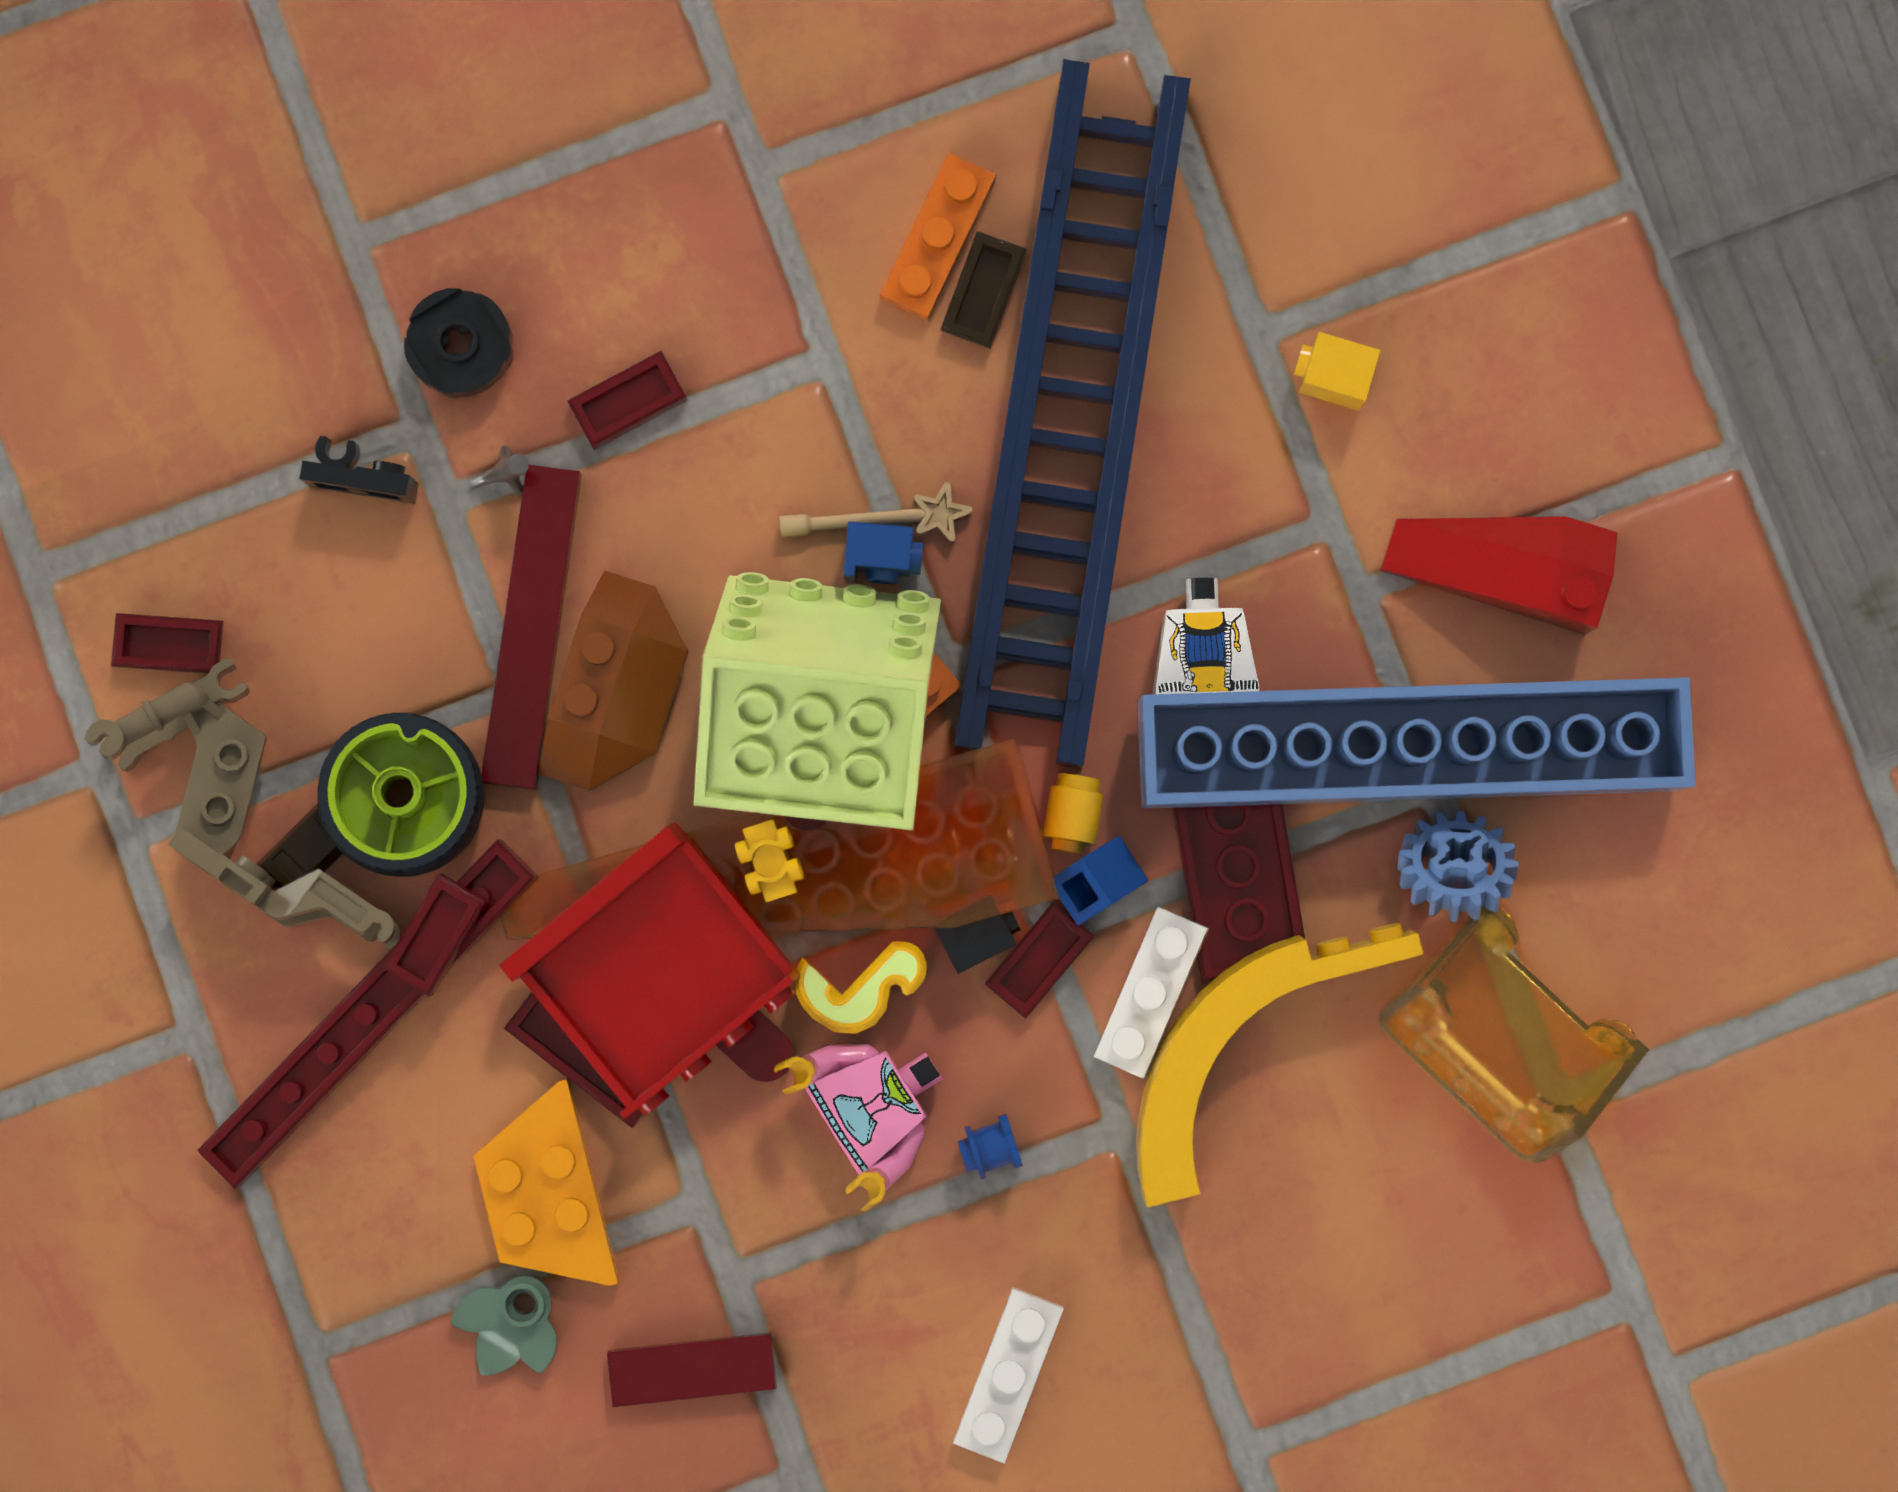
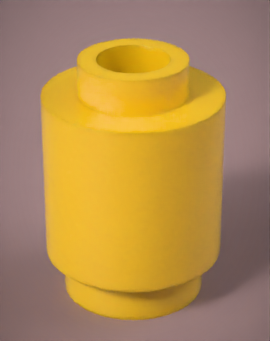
[1042,773,1104,854]

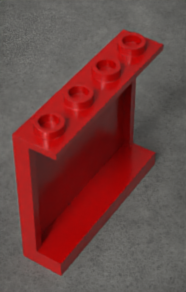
[499,822,801,1119]

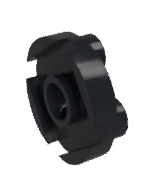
[404,288,514,398]

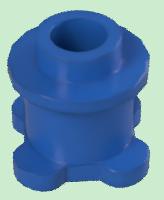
[957,1114,1023,1179]

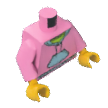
[774,1043,943,1212]

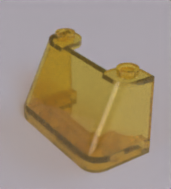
[1378,906,1649,1163]

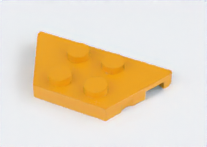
[473,1079,620,1286]

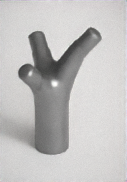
[470,446,529,495]

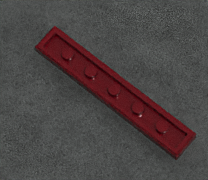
[482,465,582,790]

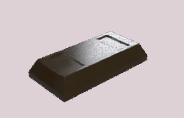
[940,231,1027,348]
[256,803,343,889]

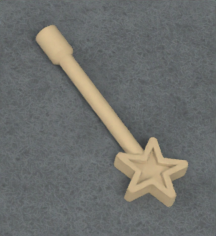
[779,482,972,543]

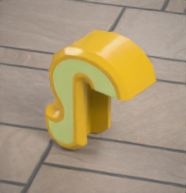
[795,941,927,1034]

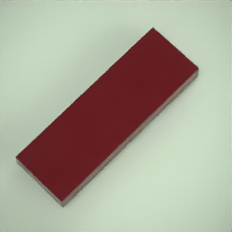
[607,1332,777,1407]

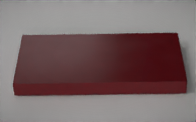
[1173,804,1305,982]

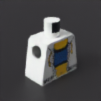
[1152,577,1259,694]

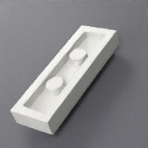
[1094,907,1209,1079]
[953,1286,1064,1463]

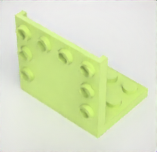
[693,572,941,830]

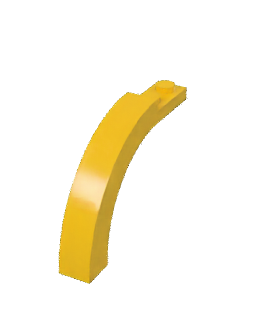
[1136,923,1424,1208]

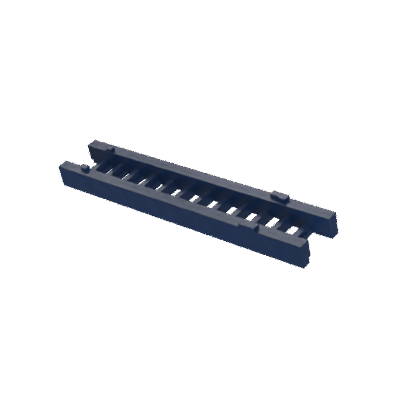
[954,59,1191,769]

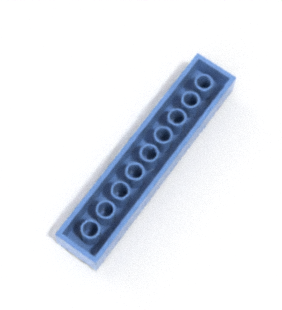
[1137,677,1696,809]

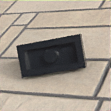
[299,436,419,504]

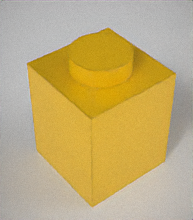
[1293,332,1381,411]

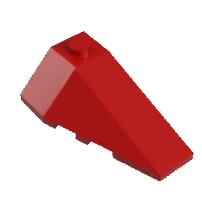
[1380,516,1618,635]

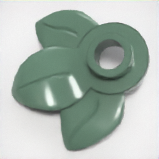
[450,1276,557,1376]

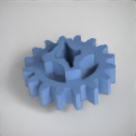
[1397,811,1518,922]

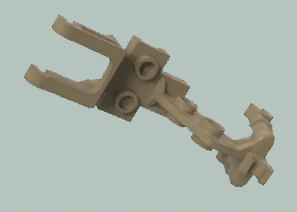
[85,658,402,951]

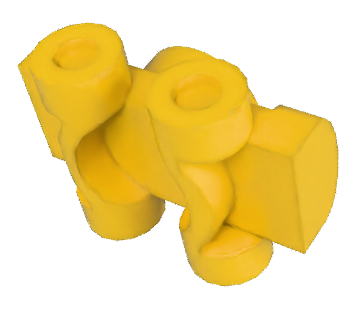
[735,819,804,902]

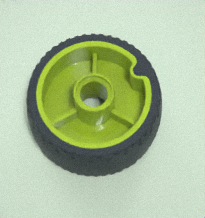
[317,713,484,877]

